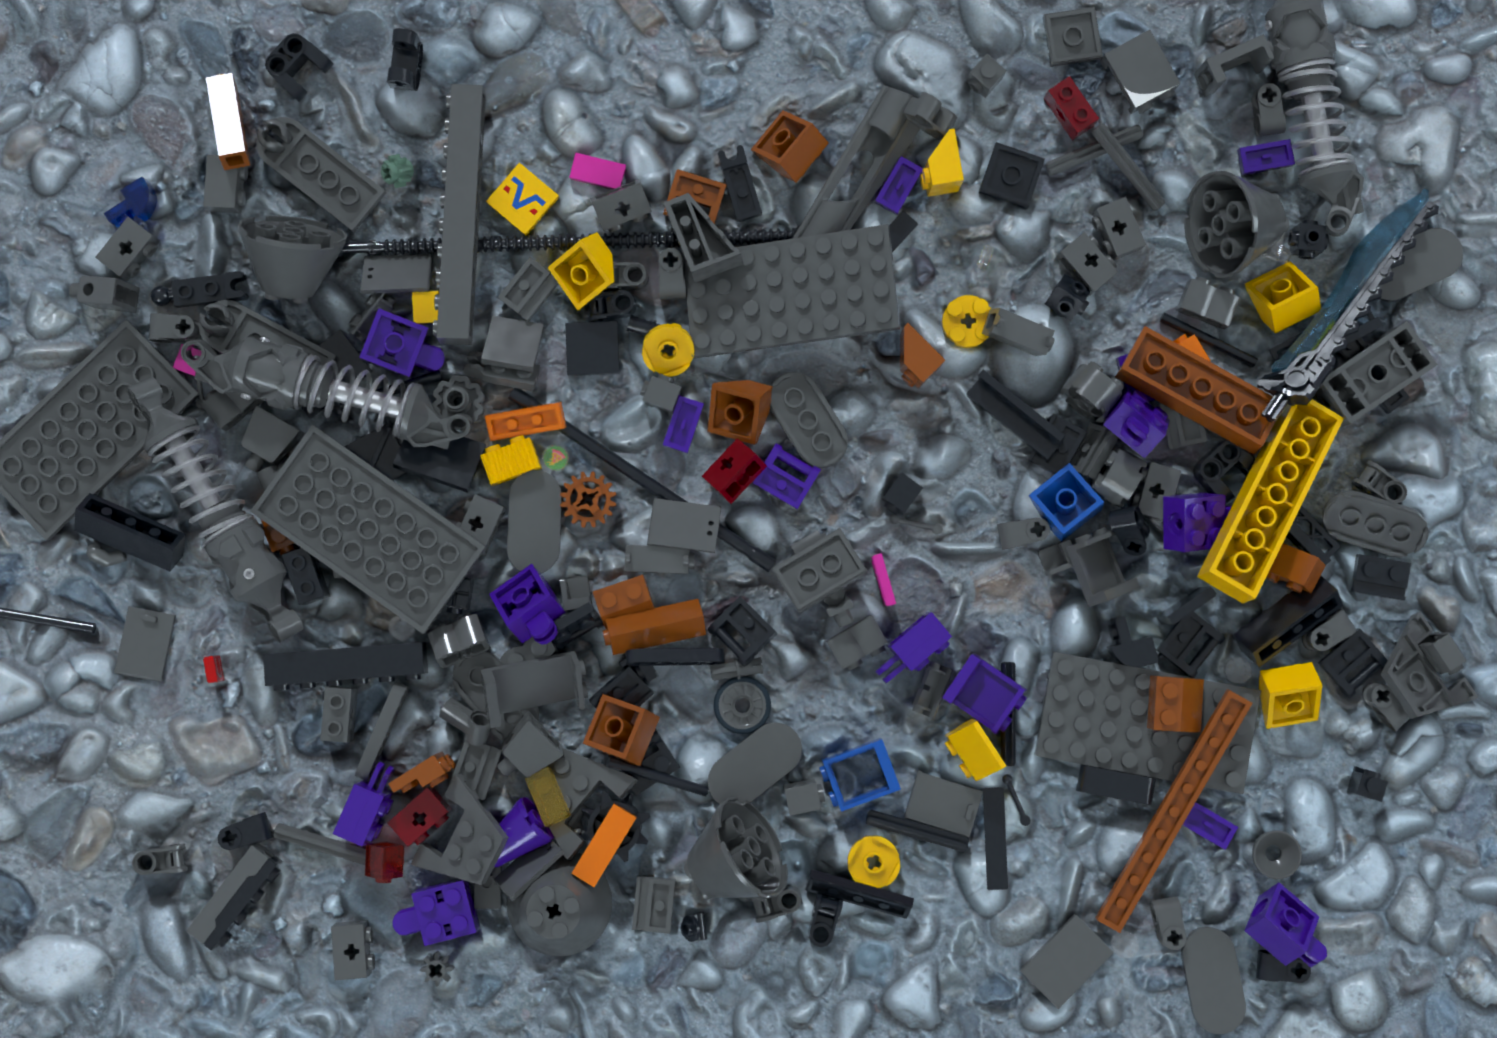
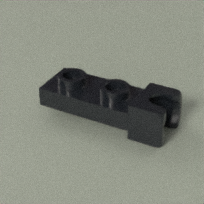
[717,145,762,223]

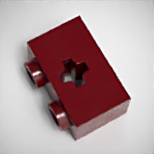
[1043,76,1099,141]
[702,438,767,504]
[387,786,452,847]

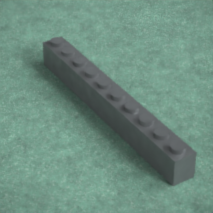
[433,84,486,345]

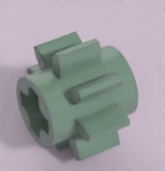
[381,154,414,188]

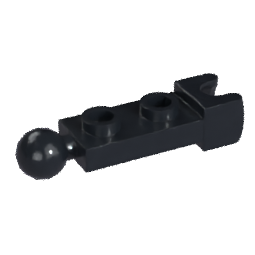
[150,271,249,308]

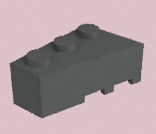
[664,193,743,283]

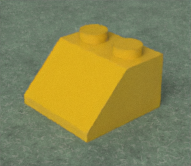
[920,128,964,197]
[547,232,614,310]
[1245,261,1322,333]
[1258,662,1322,729]
[944,718,1006,781]

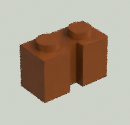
[1266,543,1326,593]

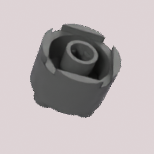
[1060,361,1124,422]
[1090,447,1147,508]

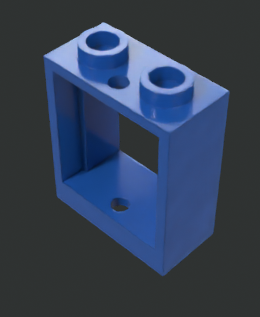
[819,738,901,812]

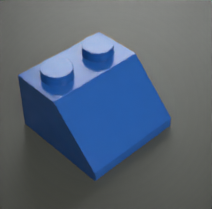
[1029,463,1104,542]

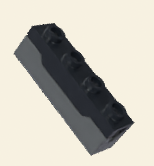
[186,843,283,951]

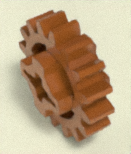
[560,471,617,528]

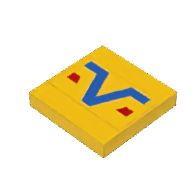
[486,162,560,236]

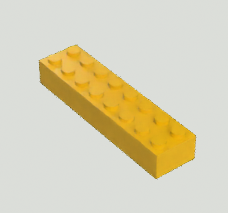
[1197,399,1344,604]

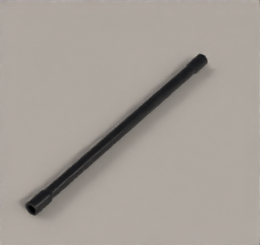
[508,388,777,572]

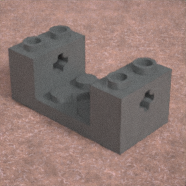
[1315,321,1438,427]

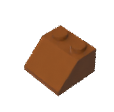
[751,110,829,182]
[900,323,945,389]
[592,575,655,629]
[1147,675,1204,732]
[583,694,660,766]

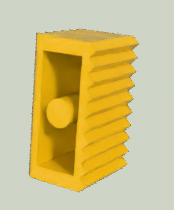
[480,435,543,486]

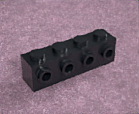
[74,493,186,572]
[1233,576,1343,667]

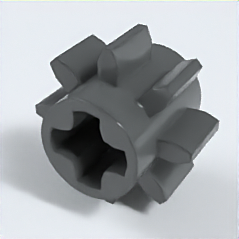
[420,951,455,987]

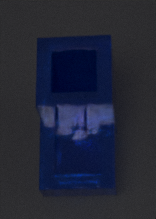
[104,176,157,227]

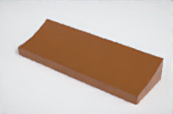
[1115,326,1275,454]

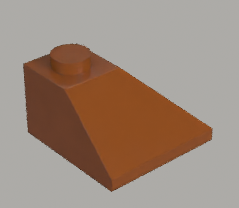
[707,380,773,445]

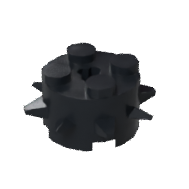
[580,791,650,862]

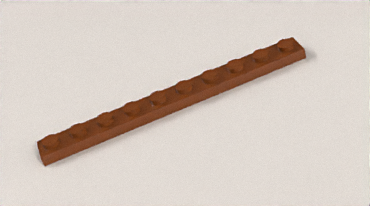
[1095,689,1253,933]

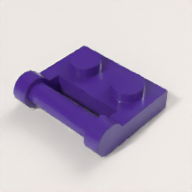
[753,443,821,510]

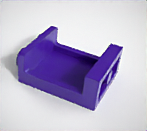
[942,654,1028,734]

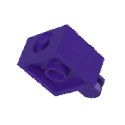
[359,308,445,379]
[1103,388,1170,458]
[1163,492,1231,552]
[489,564,566,645]
[875,612,952,684]
[333,762,395,847]
[393,879,481,946]
[1244,882,1327,967]

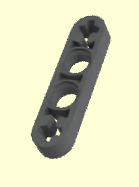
[355,681,409,782]

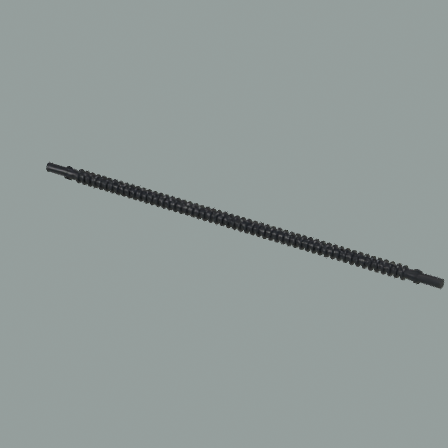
[343,228,797,255]

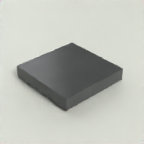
[1043,7,1103,67]
[481,315,544,372]

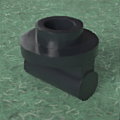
[680,912,707,942]

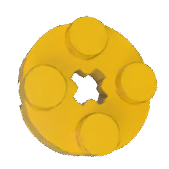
[941,295,991,348]
[642,323,695,377]
[847,835,900,888]

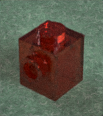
[365,841,404,883]

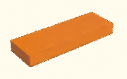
[485,402,567,441]
[571,803,637,887]

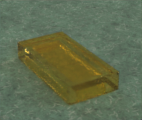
[525,767,571,827]

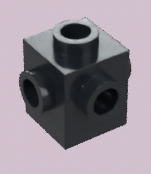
[1288,220,1329,260]
[1045,274,1091,322]

